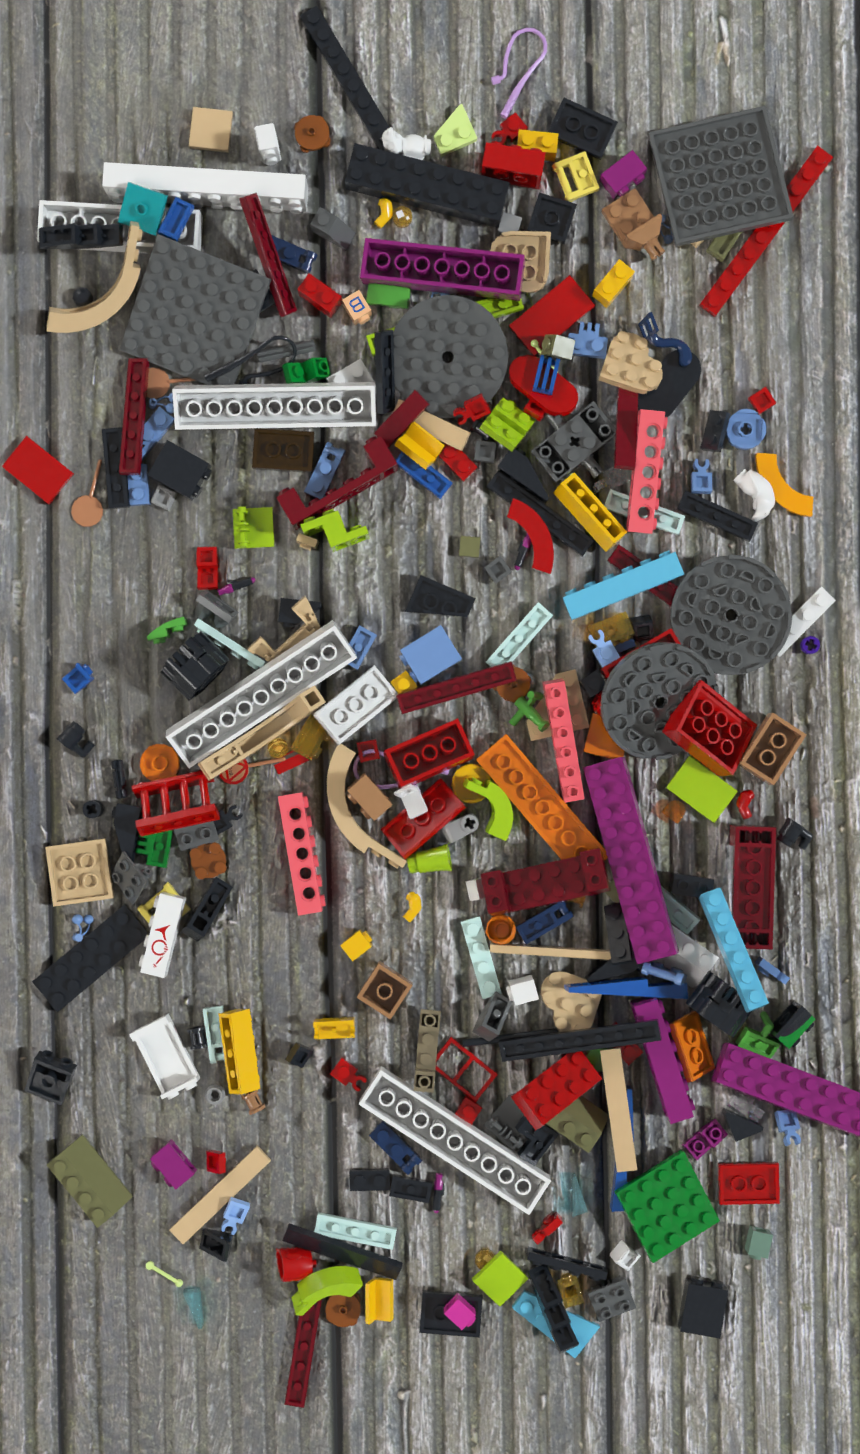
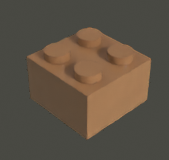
[347,772,393,821]
[357,961,413,1020]

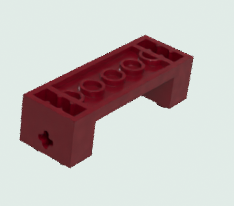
[276,436,398,531]
[729,825,776,950]
[480,848,611,916]

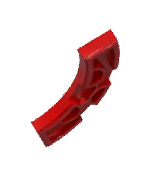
[507,498,554,574]

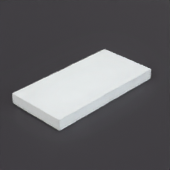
[313,665,398,746]

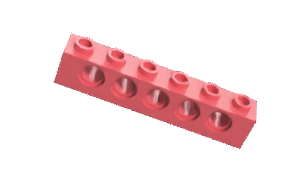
[626,409,668,534]
[542,678,585,803]
[278,792,326,916]

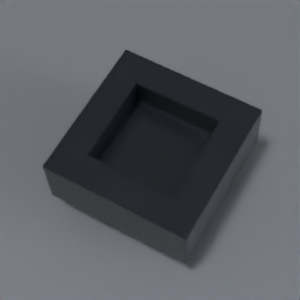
[285,1042,313,1068]

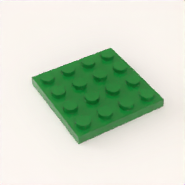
[614,1150,720,1263]

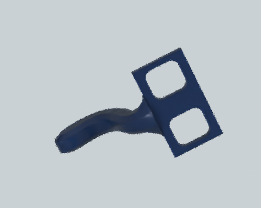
[638,312,692,367]

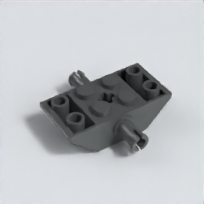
[531,401,616,482]

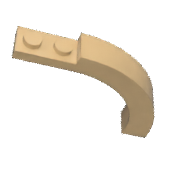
[46,221,142,333]
[198,685,326,781]
[327,744,407,869]

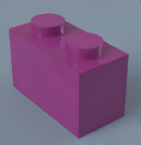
[599,150,647,199]
[150,1139,197,1190]

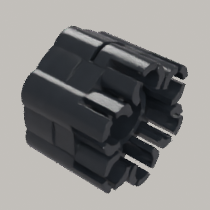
[160,631,230,701]
[686,971,752,1038]

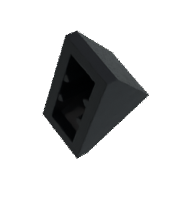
[722,1108,764,1142]
[199,1228,233,1262]

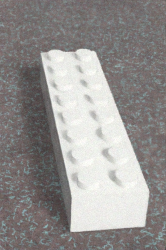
[37,200,203,254]

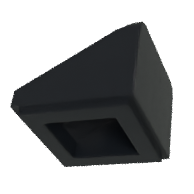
[630,615,654,641]

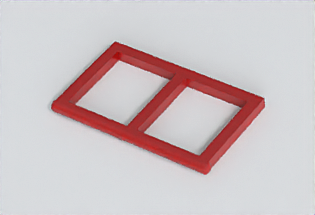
[435,1037,498,1103]

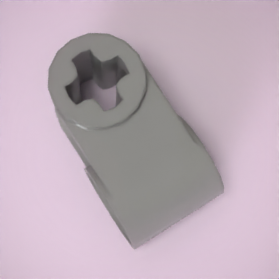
[441,813,480,844]

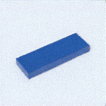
[395,452,453,500]

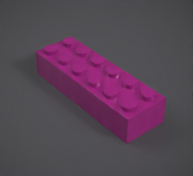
[629,997,695,1124]

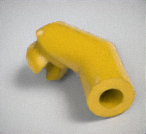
[374,198,393,229]
[403,892,421,923]

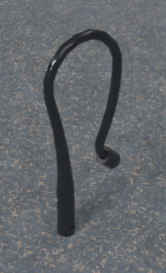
[204,335,297,384]

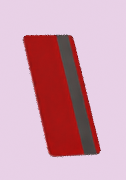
[273,745,313,774]

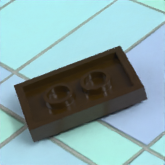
[252,428,315,473]

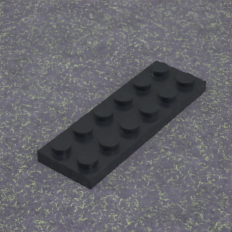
[32,904,150,1012]

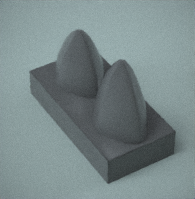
[196,590,239,628]

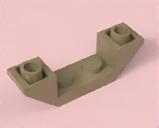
[413,1009,441,1093]

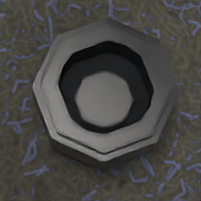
[72,287,93,307]

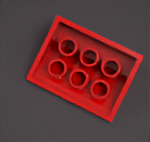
[662,680,757,777]

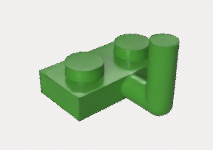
[735,1011,781,1059]

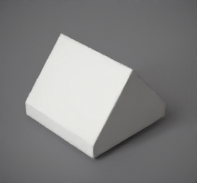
[465,878,485,901]

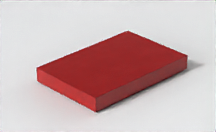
[2,436,74,505]
[718,1162,780,1205]

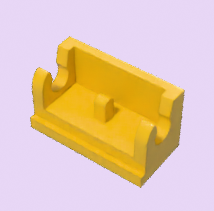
[313,1017,355,1039]

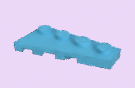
[512,1290,600,1358]

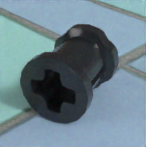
[470,417,490,441]
[83,800,104,818]
[187,1026,208,1050]

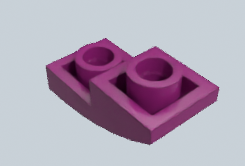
[682,1119,728,1161]

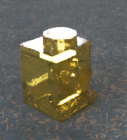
[557,1273,584,1308]

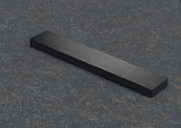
[486,470,594,557]
[282,1223,403,1280]

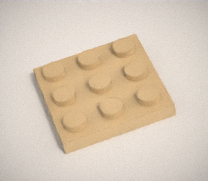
[45,838,114,907]

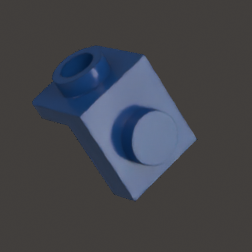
[62,663,94,694]

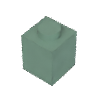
[744,1225,773,1260]

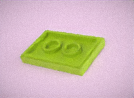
[665,756,738,823]

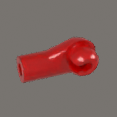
[736,789,754,820]

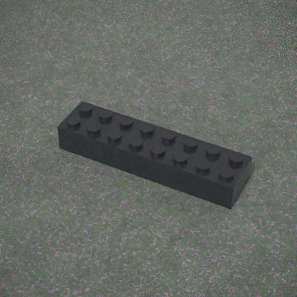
[345,143,510,228]

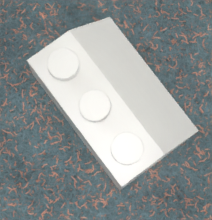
[653,925,719,988]

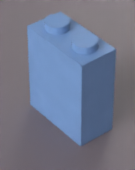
[399,625,462,685]

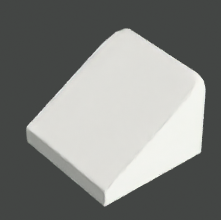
[610,1240,641,1271]

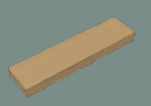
[393,399,471,451]

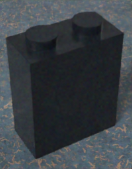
[148,440,212,501]
[677,1276,729,1339]

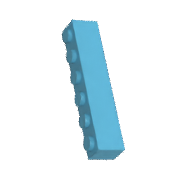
[563,550,684,621]
[699,887,769,1013]

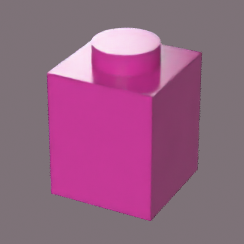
[444,1292,476,1330]

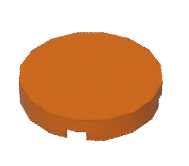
[140,744,180,781]

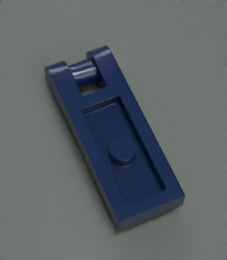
[271,235,318,274]
[516,901,574,944]
[369,1120,423,1175]

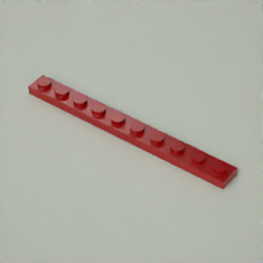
[699,145,833,317]

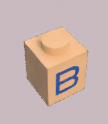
[342,290,372,325]

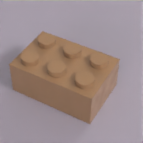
[738,713,807,785]

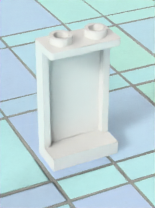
[129,1013,200,1100]

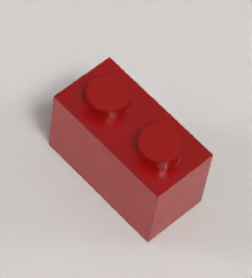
[297,273,342,318]

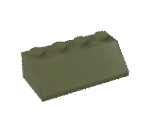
[540,1069,609,1153]
[47,1134,133,1228]

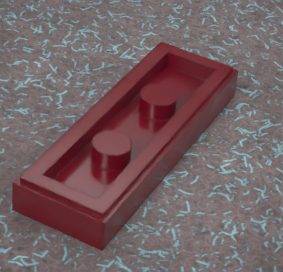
[374,390,430,447]

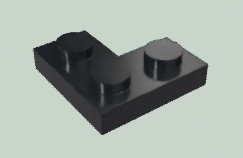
[515,1116,559,1166]

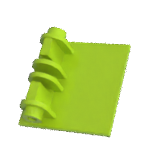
[233,507,274,549]

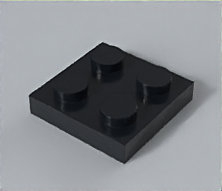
[527,193,577,244]

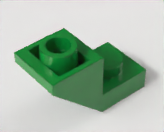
[282,358,331,384]

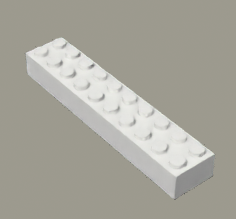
[102,162,308,214]
[172,382,376,430]
[166,620,357,768]
[359,1066,551,1215]

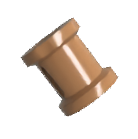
[241,1090,266,1115]

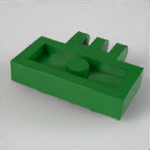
[135,830,174,868]

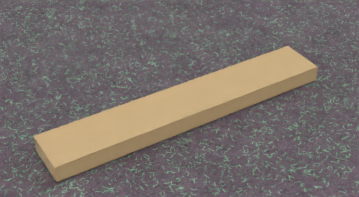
[489,942,611,960]
[600,1047,637,1172]
[170,1145,271,1244]

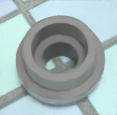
[205,1084,225,1105]

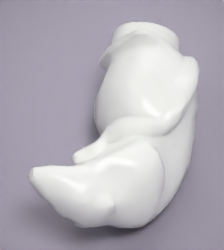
[382,127,431,160]
[734,469,775,521]

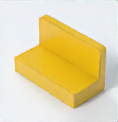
[395,422,444,470]
[365,1277,393,1324]

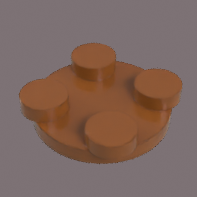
[294,115,331,153]
[493,664,531,703]
[190,842,227,879]
[326,1293,361,1327]

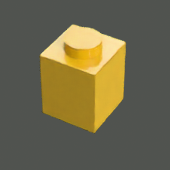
[340,929,373,962]

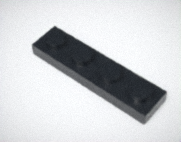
[374,330,395,414]
[102,427,130,509]
[676,490,758,542]
[526,1246,608,1281]

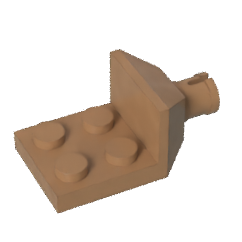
[601,188,665,261]

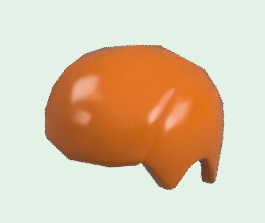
[486,915,516,945]

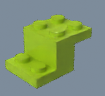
[300,509,370,552]

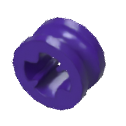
[800,636,820,654]

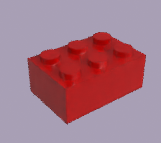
[481,141,546,190]

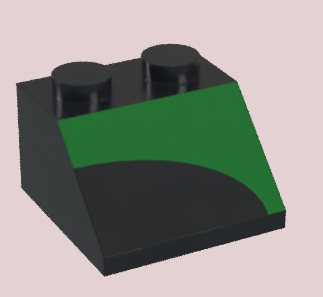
[770,1000,816,1049]

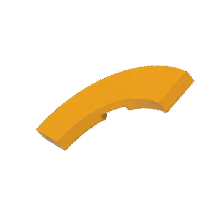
[755,453,813,517]

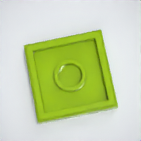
[472,1250,529,1306]

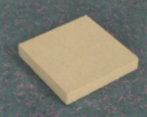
[189,107,233,153]

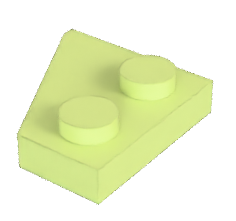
[433,104,478,157]

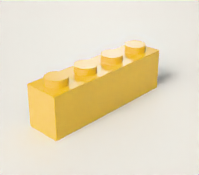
[553,472,627,552]
[218,1009,260,1095]

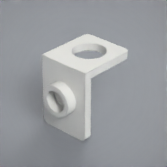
[394,784,428,819]

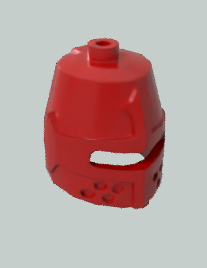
[276,1247,317,1282]

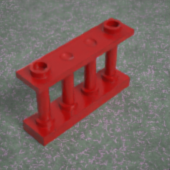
[131,769,220,837]

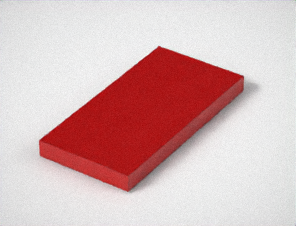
[509,275,595,356]
[380,778,466,859]

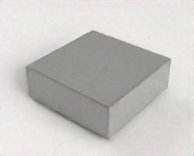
[498,212,522,234]
[150,484,177,511]

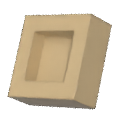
[296,533,319,551]

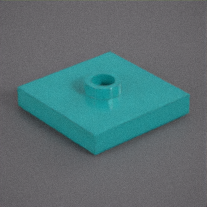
[118,182,168,236]

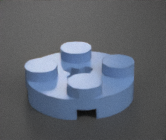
[726,409,766,450]

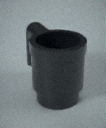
[57,721,95,758]
[776,817,813,850]

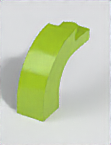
[463,777,513,841]
[291,1266,363,1316]

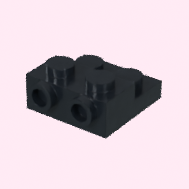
[24,1050,77,1106]

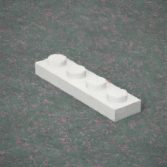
[776,587,836,657]

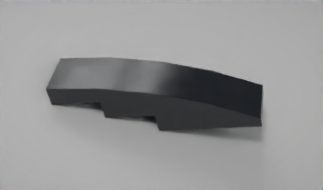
[39,223,123,249]
[527,1264,579,1354]

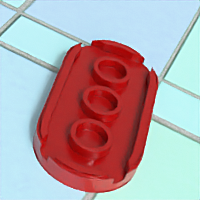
[509,355,578,416]

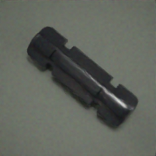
[111,759,127,799]

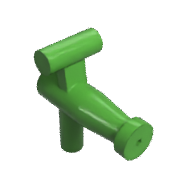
[509,691,550,732]

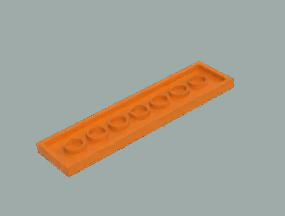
[476,734,608,861]

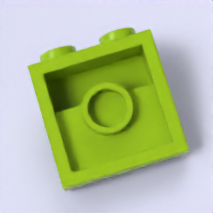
[479,397,536,452]

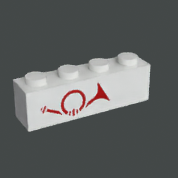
[139,892,186,978]

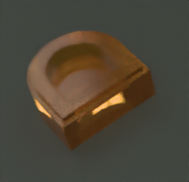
[661,800,686,824]

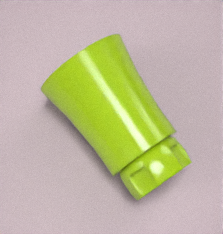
[407,844,452,873]

